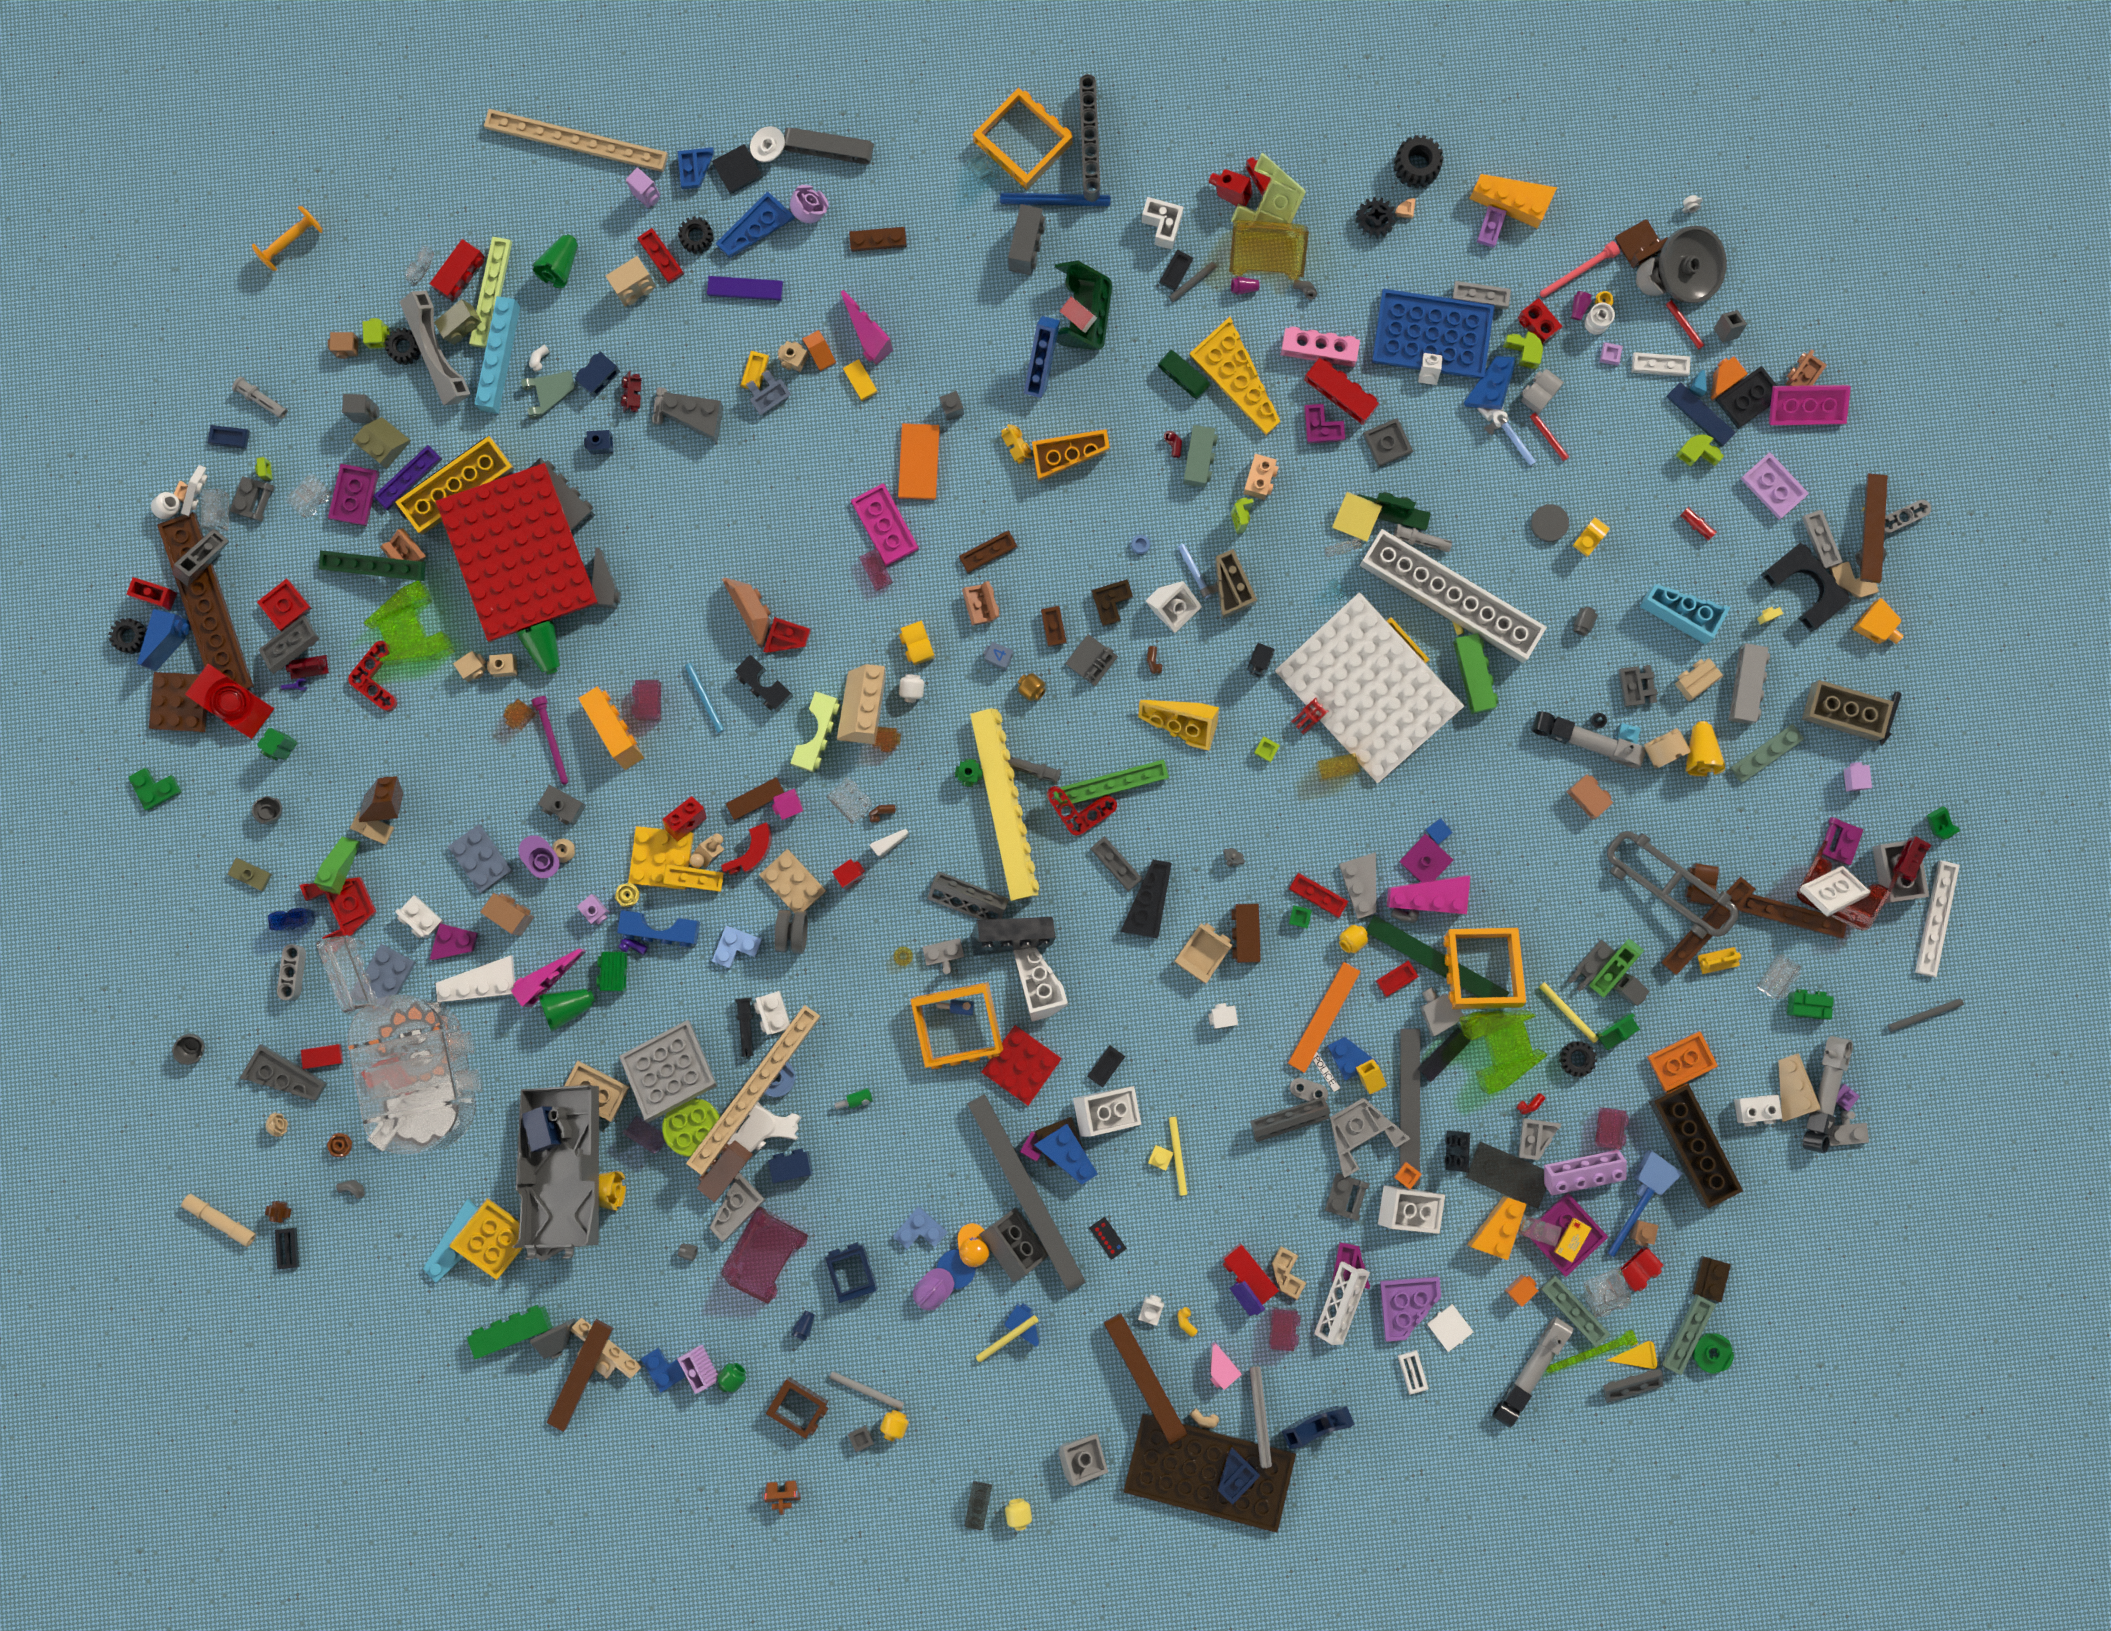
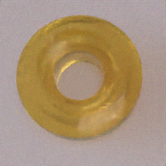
[894,947,913,966]

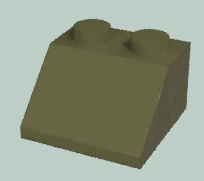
[352,417,411,469]

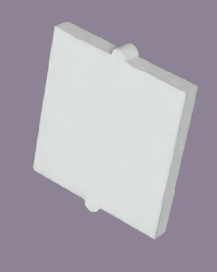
[1427,1304,1473,1352]

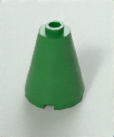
[532,234,578,288]
[516,620,560,675]
[538,989,595,1032]

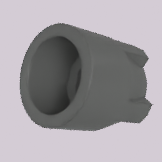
[678,1243,698,1262]

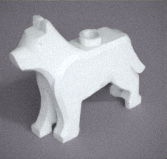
[727,1102,802,1153]

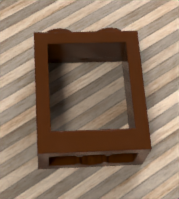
[766,1377,829,1439]

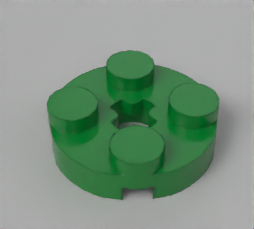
[1692,1333,1734,1374]

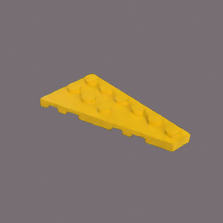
[1189,317,1280,436]

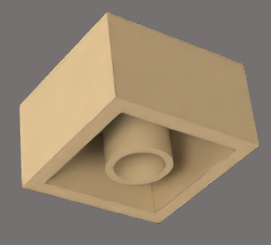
[606,256,656,306]

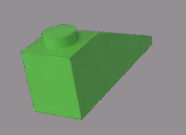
[314,837,361,895]
[1589,938,1644,998]

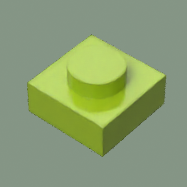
[255,457,273,481]
[1254,736,1280,763]

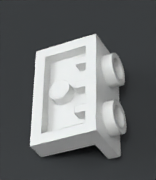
[395,895,443,938]
[754,991,790,1035]

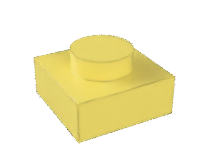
[1757,607,1783,625]
[1148,1145,1173,1171]

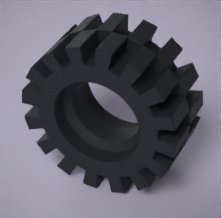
[678,216,714,254]
[384,328,421,365]
[108,618,147,654]
[1559,1041,1597,1077]

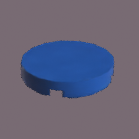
[937,1249,976,1289]

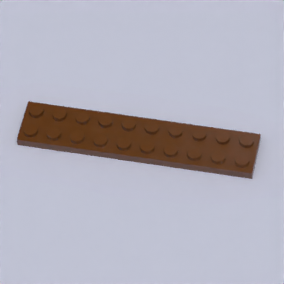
[157,512,254,690]

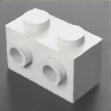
[1734,1095,1782,1126]

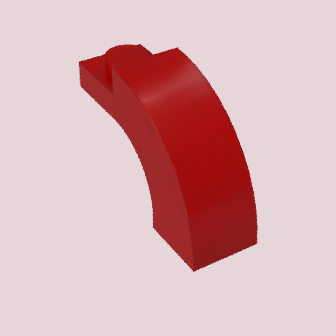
[721,822,772,875]

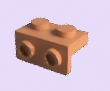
[1785,349,1827,386]
[380,528,426,562]
[962,581,999,626]

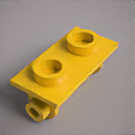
[1001,424,1033,464]
[1697,947,1741,974]

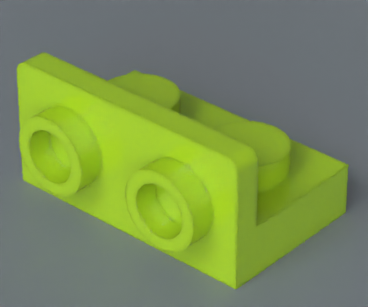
[1230,498,1254,534]

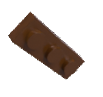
[849,227,907,252]

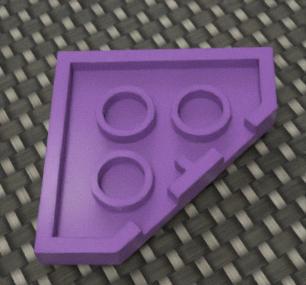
[1380,1276,1441,1342]

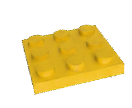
[628,826,694,890]
[449,1198,522,1280]

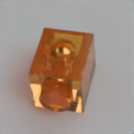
[503,699,537,731]
[872,727,901,752]

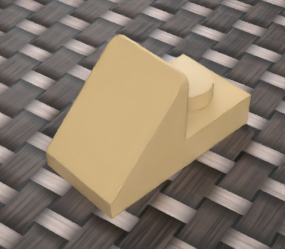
[350,811,395,845]

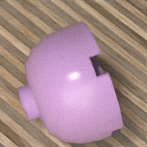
[790,185,829,224]

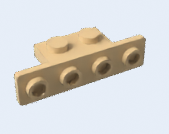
[570,1318,642,1379]

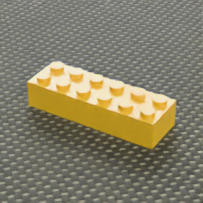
[396,436,515,535]

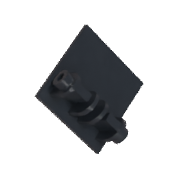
[1445,1130,1470,1173]

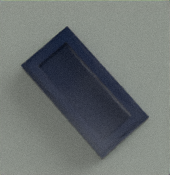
[208,425,250,449]

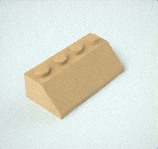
[837,664,886,744]

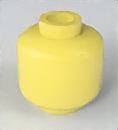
[1005,1498,1032,1531]

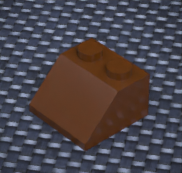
[358,776,403,823]

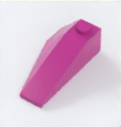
[841,290,893,365]
[511,948,586,1007]

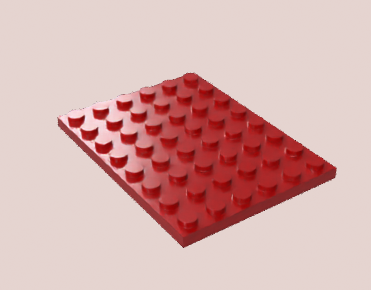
[435,463,598,642]

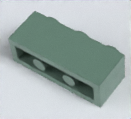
[1183,425,1218,488]

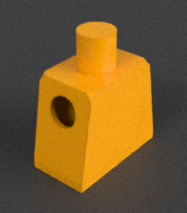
[1852,598,1904,644]

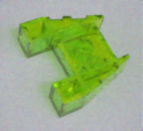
[363,581,455,666]
[1459,1010,1548,1095]

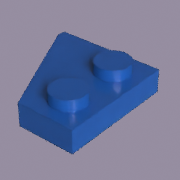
[677,147,714,189]
[1327,1037,1378,1080]

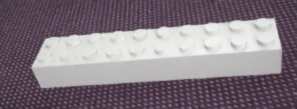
[1360,529,1547,663]

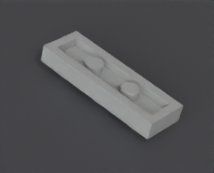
[1452,281,1511,309]
[1802,509,1843,569]

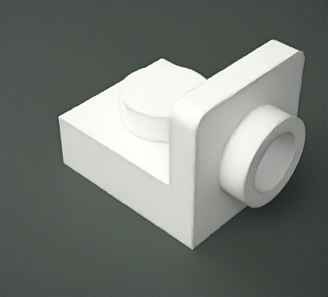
[1138,1294,1164,1326]

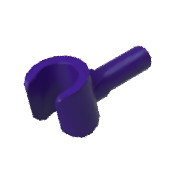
[281,678,307,691]

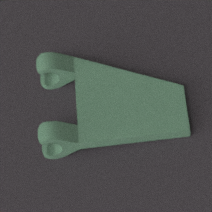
[521,371,575,418]

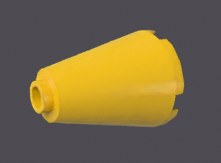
[1685,721,1725,777]
[599,1171,626,1211]

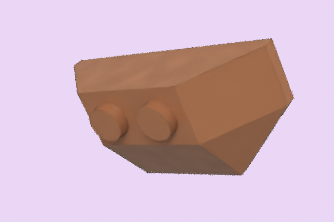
[722,578,771,648]

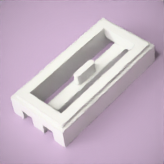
[1397,1350,1428,1395]

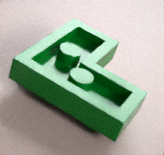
[128,768,182,811]

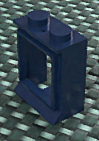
[825,1242,878,1303]

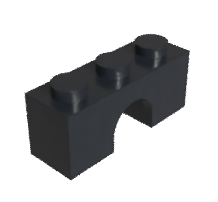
[734,655,793,712]

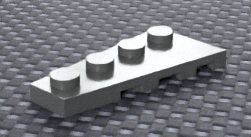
[240,1044,327,1101]

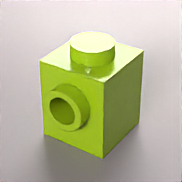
[362,318,390,349]

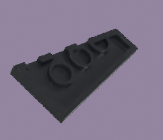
[1120,859,1172,939]

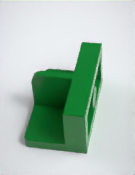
[1596,1013,1640,1050]

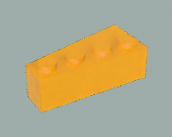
[1469,174,1557,229]
[578,686,644,770]

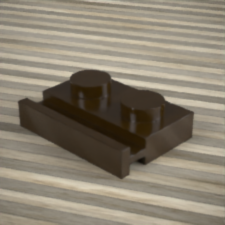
[1692,1256,1731,1303]

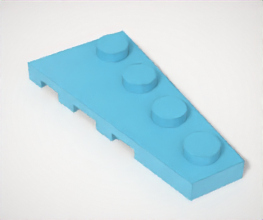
[423,1199,478,1283]

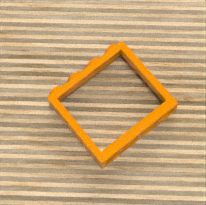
[972,87,1073,190]
[1443,928,1526,1009]
[910,982,1003,1069]

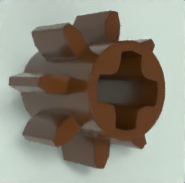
[265,1201,292,1223]

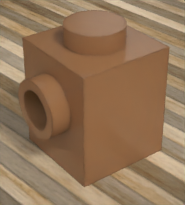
[328,332,359,359]
[1629,1220,1659,1247]

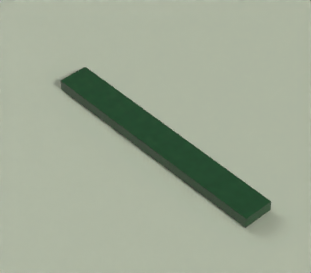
[1366,915,1510,1009]

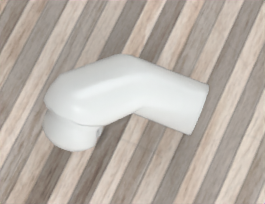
[529,344,550,372]

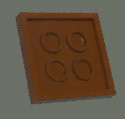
[149,672,207,732]

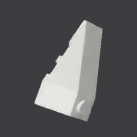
[1013,947,1068,1021]

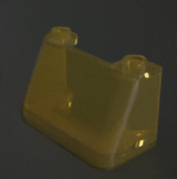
[1229,220,1309,280]

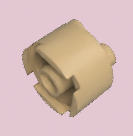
[1644,728,1691,769]

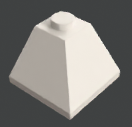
[1146,581,1202,633]

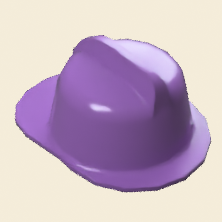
[518,835,559,879]
[913,1268,954,1311]

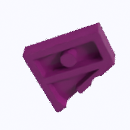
[1332,1242,1370,1289]

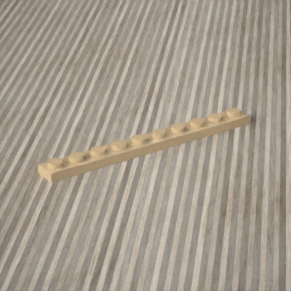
[484,109,668,172]
[686,1005,821,1176]

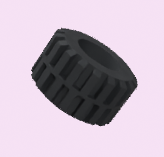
[1394,135,1444,189]

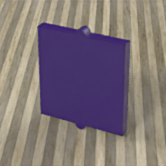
[1229,1281,1265,1316]

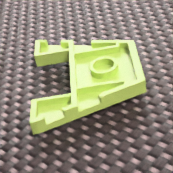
[1231,153,1306,227]

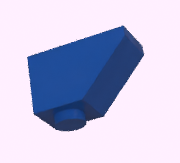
[1004,1303,1039,1347]

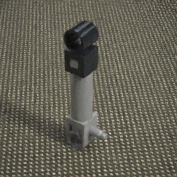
[1531,711,1646,769]
[1803,1036,1853,1154]
[1492,1317,1573,1428]

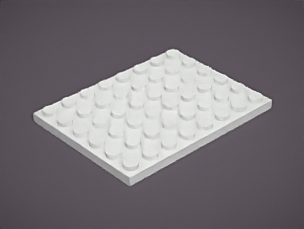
[1275,592,1464,784]

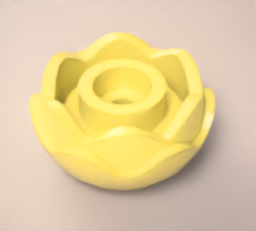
[615,883,639,907]

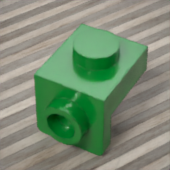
[1926,806,1960,840]

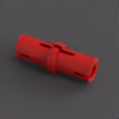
[1680,507,1717,541]

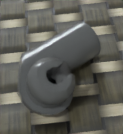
[336,1180,365,1199]

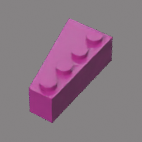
[1386,875,1470,914]

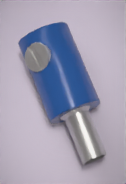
[937,999,974,1016]

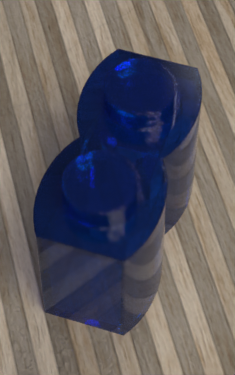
[268,908,315,932]

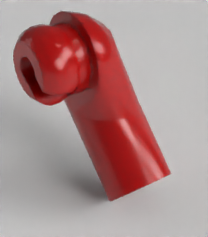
[1516,1093,1545,1115]

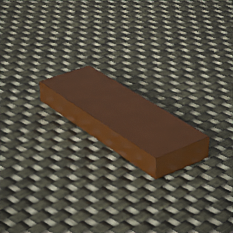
[959,530,1018,574]
[725,777,785,821]

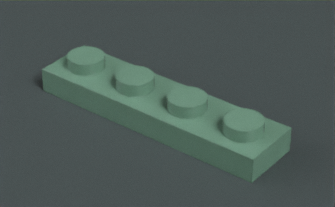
[1730,724,1804,783]
[1540,1275,1611,1348]
[1662,1294,1716,1375]

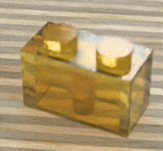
[1316,753,1360,782]

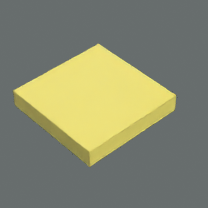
[1332,492,1382,541]

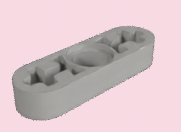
[1884,500,1931,534]

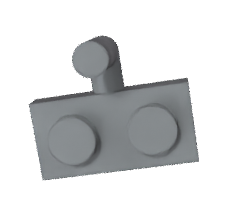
[922,938,964,975]
[1829,1111,1869,1146]

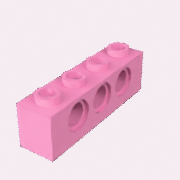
[1280,327,1360,367]

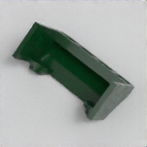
[1054,260,1112,350]

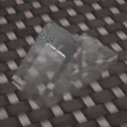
[1517,1215,1562,1247]

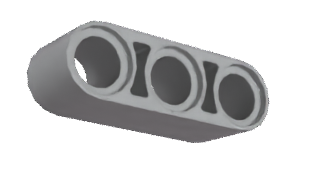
[277,944,306,1001]

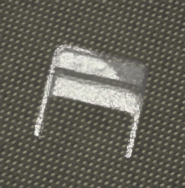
[317,935,391,1021]

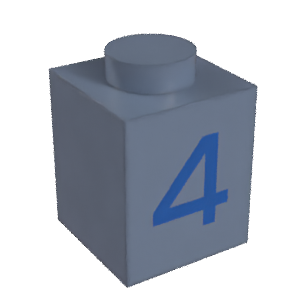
[983,642,1014,671]

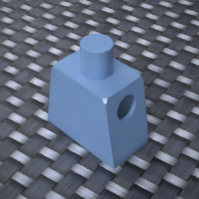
[1634,1150,1683,1197]

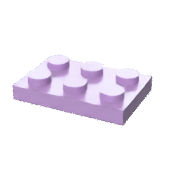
[1740,452,1809,520]

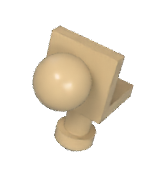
[689,833,725,868]

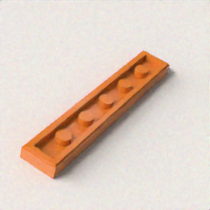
[1288,962,1361,1073]

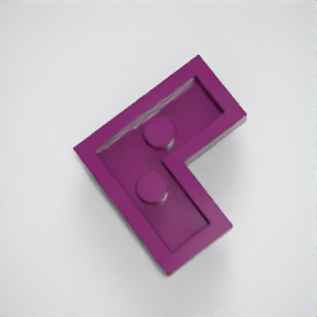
[1304,404,1345,444]

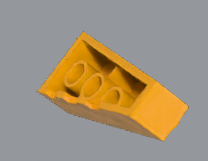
[1032,429,1110,482]

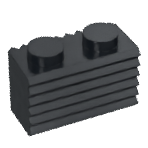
[1247,643,1275,678]

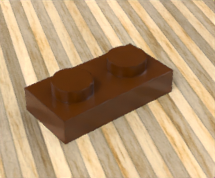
[1041,606,1067,647]

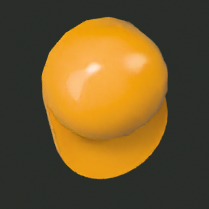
[957,1223,989,1267]

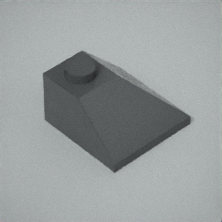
[530,1318,576,1360]

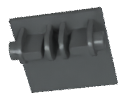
[1065,634,1118,686]

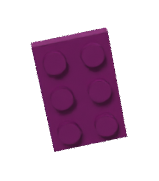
[328,464,379,527]

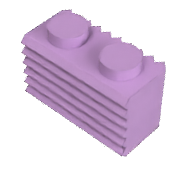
[626,168,660,208]
[677,1345,718,1394]

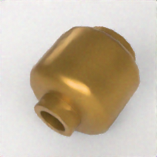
[1017,673,1046,701]

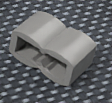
[1521,369,1564,415]

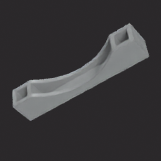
[399,291,471,406]

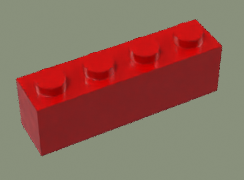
[1304,357,1379,425]

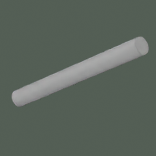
[829,1371,904,1410]

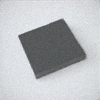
[1363,418,1413,468]

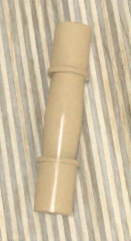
[181,1194,257,1247]

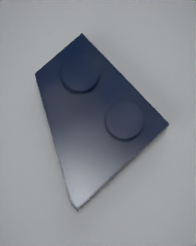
[1218,1447,1260,1505]

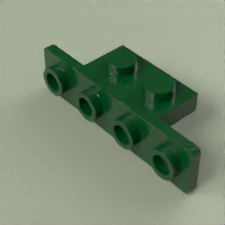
[1357,492,1431,531]

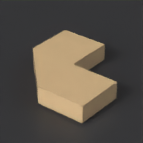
[1829,561,1879,598]
[1271,1246,1306,1300]

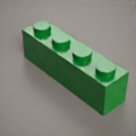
[467,1304,553,1359]

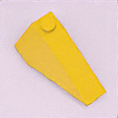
[1138,700,1219,751]

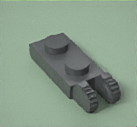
[1567,940,1616,992]

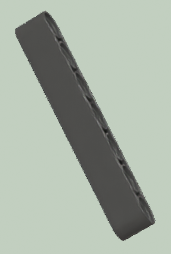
[1079,74,1100,202]

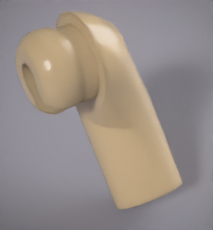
[1189,1408,1219,1429]

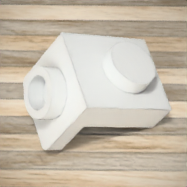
[1418,353,1442,385]

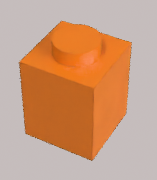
[1504,1274,1539,1307]

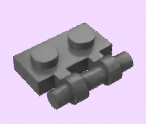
[1618,665,1658,707]

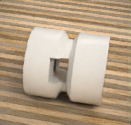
[1584,303,1615,335]

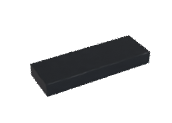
[1418,1028,1471,1082]

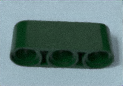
[1157,350,1210,400]

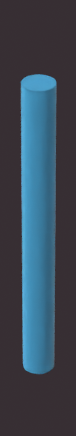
[685,663,724,733]

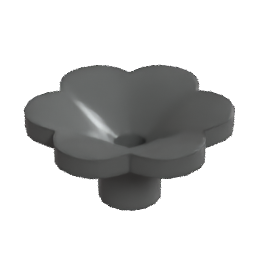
[1223,848,1245,867]

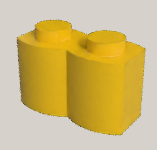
[899,620,935,666]

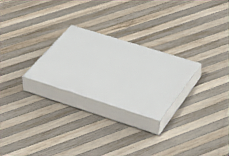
[1800,866,1871,916]

